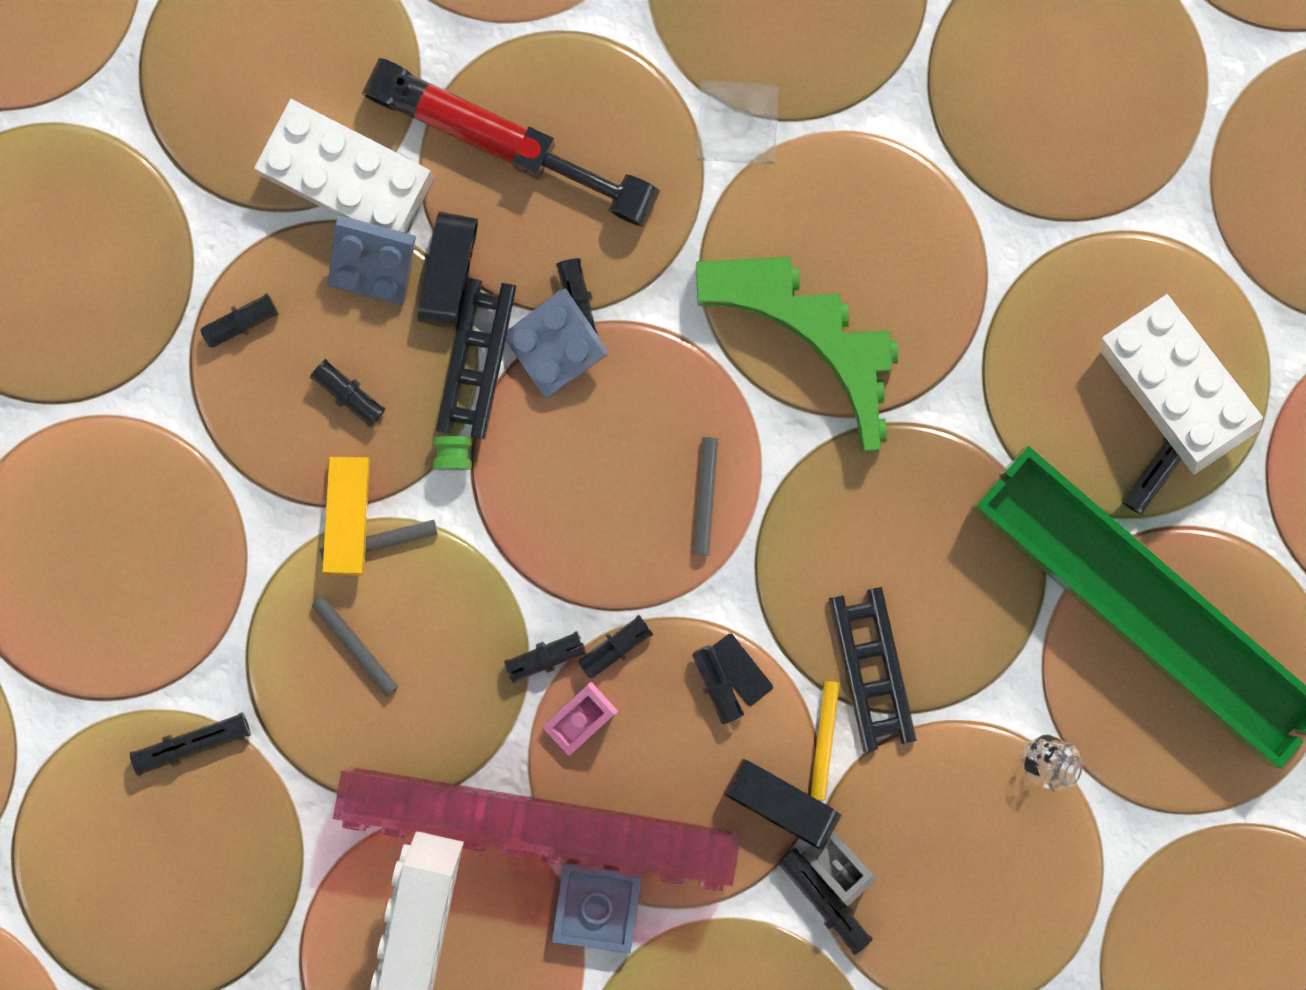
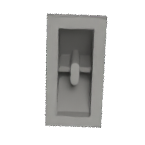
[803,831,877,906]

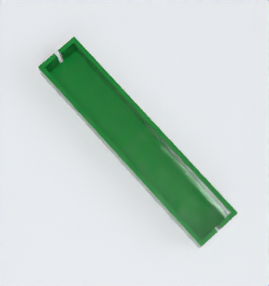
[971,446,1306,769]

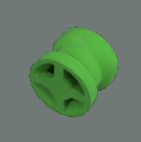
[433,436,472,470]

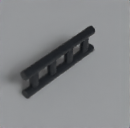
[436,278,517,440]
[829,587,917,752]

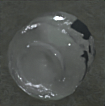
[1021,734,1083,792]

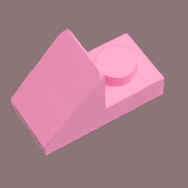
[542,682,618,756]

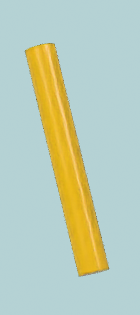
[810,681,840,800]

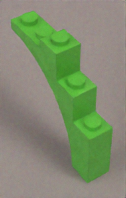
[696,257,898,453]

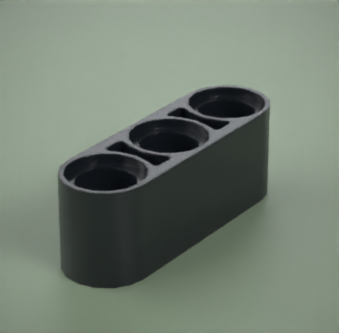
[417,211,478,329]
[723,759,842,850]

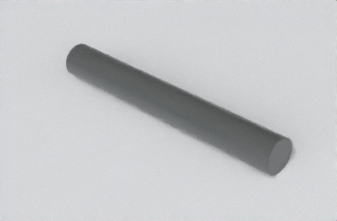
[693,437,718,556]
[320,519,438,561]
[311,596,399,697]

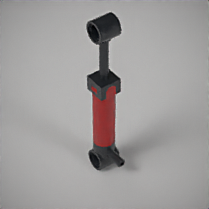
[362,58,660,227]

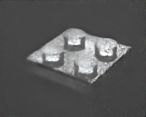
[697,80,779,164]

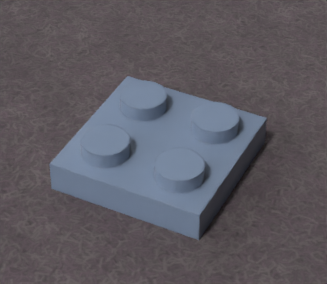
[327,215,416,306]
[506,289,610,399]
[552,862,642,954]

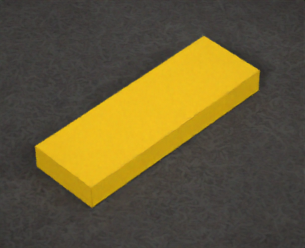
[323,457,370,576]

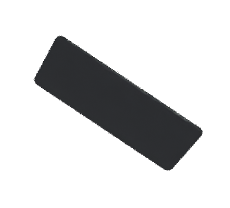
[712,633,773,706]

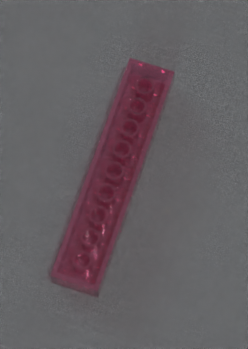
[333,766,741,891]

